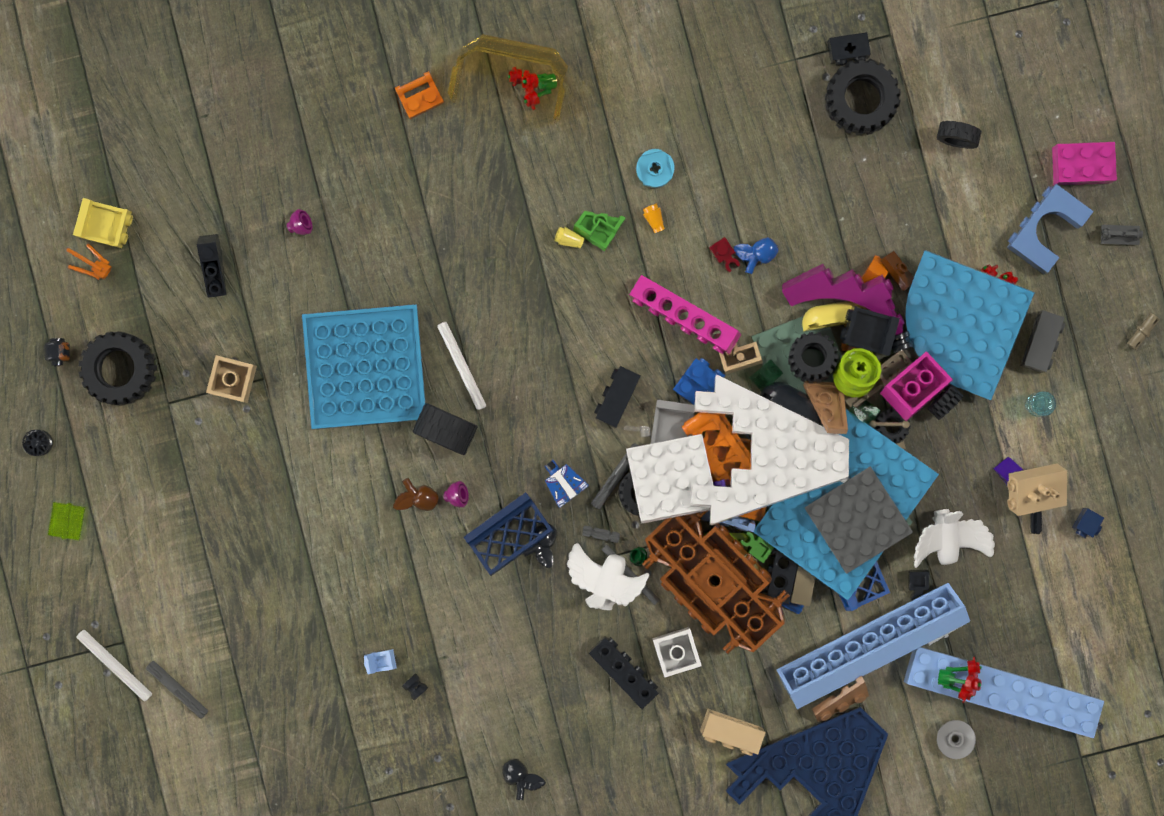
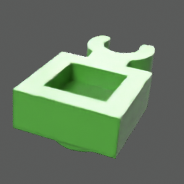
[738,531,774,563]

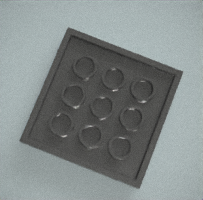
[805,466,913,574]

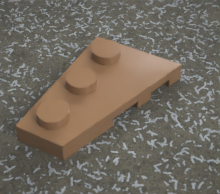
[803,381,848,434]

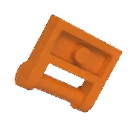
[395,71,444,119]

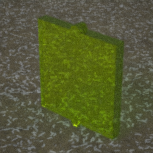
[48,502,86,540]

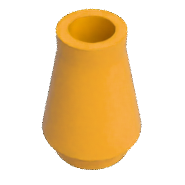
[643,203,665,233]

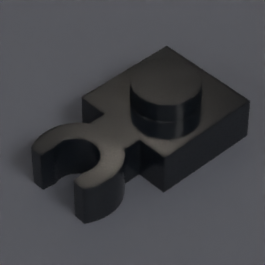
[908,570,929,601]

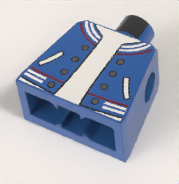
[544,460,589,508]

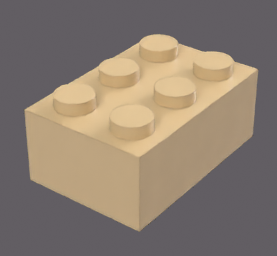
[700,709,766,756]

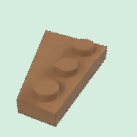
[812,676,869,722]

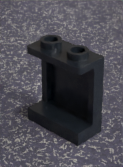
[840,306,900,356]

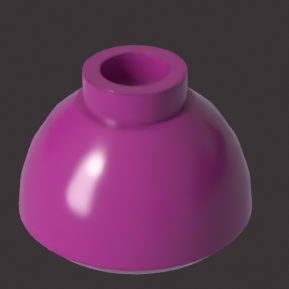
[287,209,313,235]
[443,481,469,508]

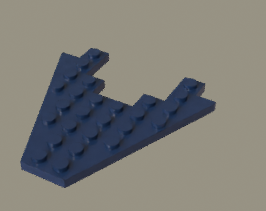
[725,706,888,816]

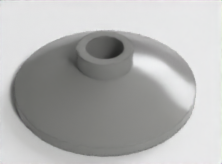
[937,720,976,759]

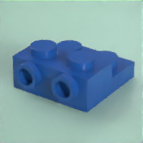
[673,358,726,405]

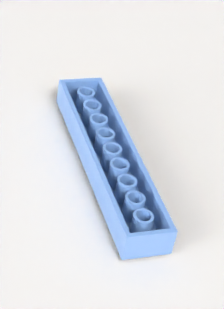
[776,583,970,709]
[903,647,1104,738]

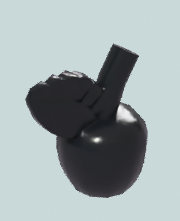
[523,524,557,568]
[502,759,546,800]

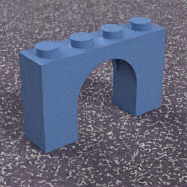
[1007,184,1093,275]

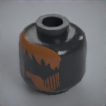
[44,338,70,366]

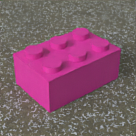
[1052,142,1117,185]
[880,351,953,421]

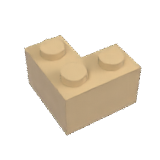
[714,333,763,375]

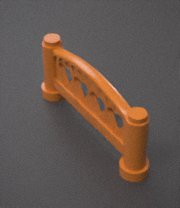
[681,412,751,516]

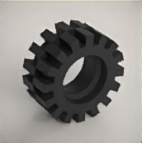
[928,385,963,420]
[874,408,911,443]

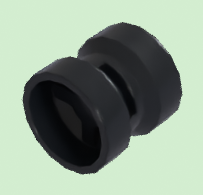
[402,673,428,700]

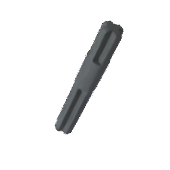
[591,443,639,509]
[146,661,208,719]

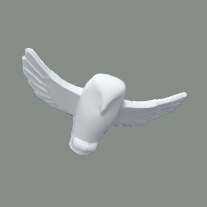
[914,509,995,568]
[567,543,649,610]

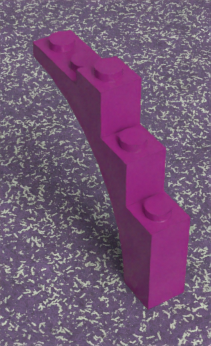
[782,264,904,335]

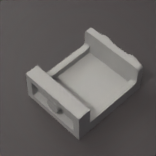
[650,400,695,444]

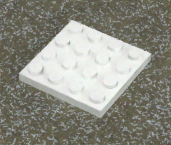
[626,434,713,524]

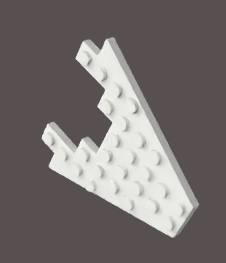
[691,375,849,525]

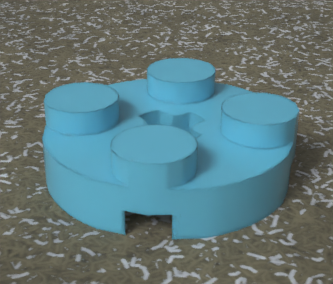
[636,149,674,188]

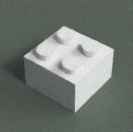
[652,627,701,677]

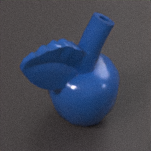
[734,237,779,274]

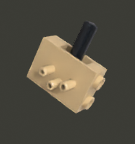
[1007,464,1067,534]

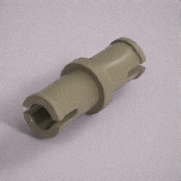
[1126,313,1160,351]

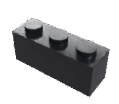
[594,366,641,428]

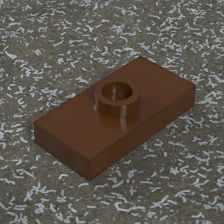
[881,251,914,291]

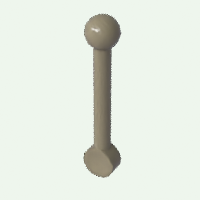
[869,420,910,428]

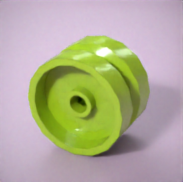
[833,348,882,398]

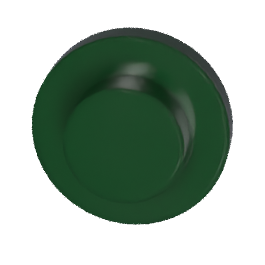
[629,547,647,566]

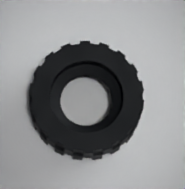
[937,121,982,149]

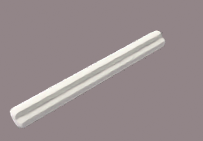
[438,322,486,410]
[77,630,152,701]

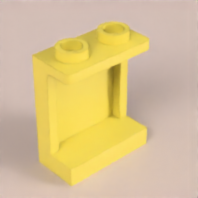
[73,198,133,248]

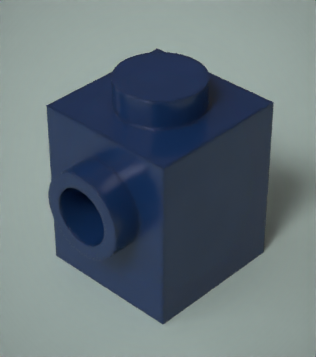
[1072,508,1104,539]

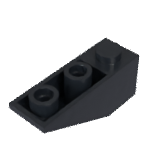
[196,234,227,298]

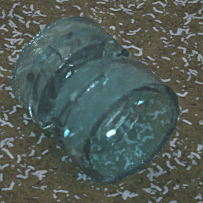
[1025,391,1056,417]

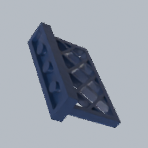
[464,493,554,576]

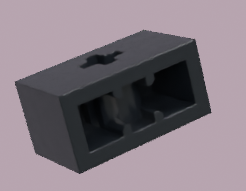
[827,32,871,66]

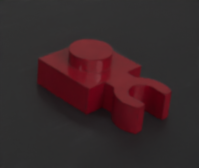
[709,237,740,273]

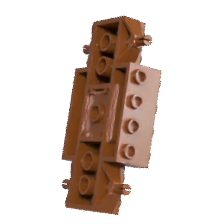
[642,511,790,654]

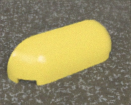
[802,301,871,331]

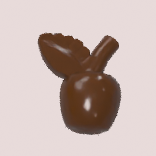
[393,478,439,511]

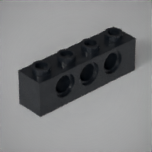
[763,548,798,604]

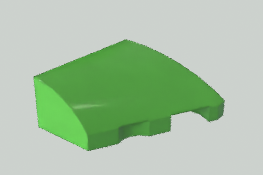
[573,211,625,251]

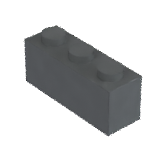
[1020,310,1065,373]

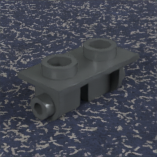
[1101,225,1143,245]

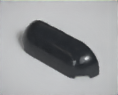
[760,382,824,427]

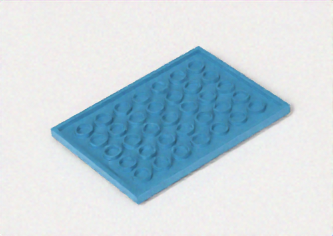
[753,409,939,600]

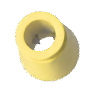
[554,227,584,248]

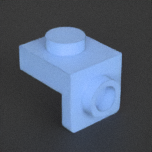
[364,649,397,674]

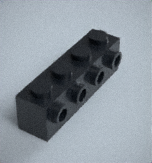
[589,636,659,709]

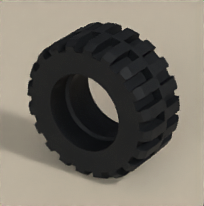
[825,59,901,136]
[78,331,157,405]

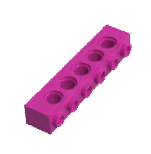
[629,275,741,354]

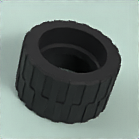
[412,403,478,455]

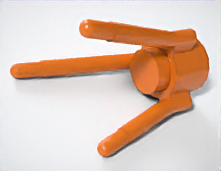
[66,244,112,280]

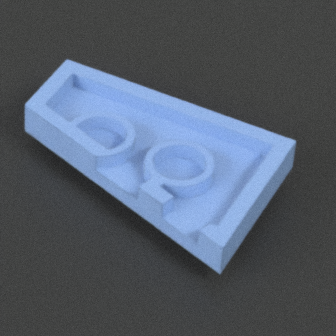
[700,510,756,532]

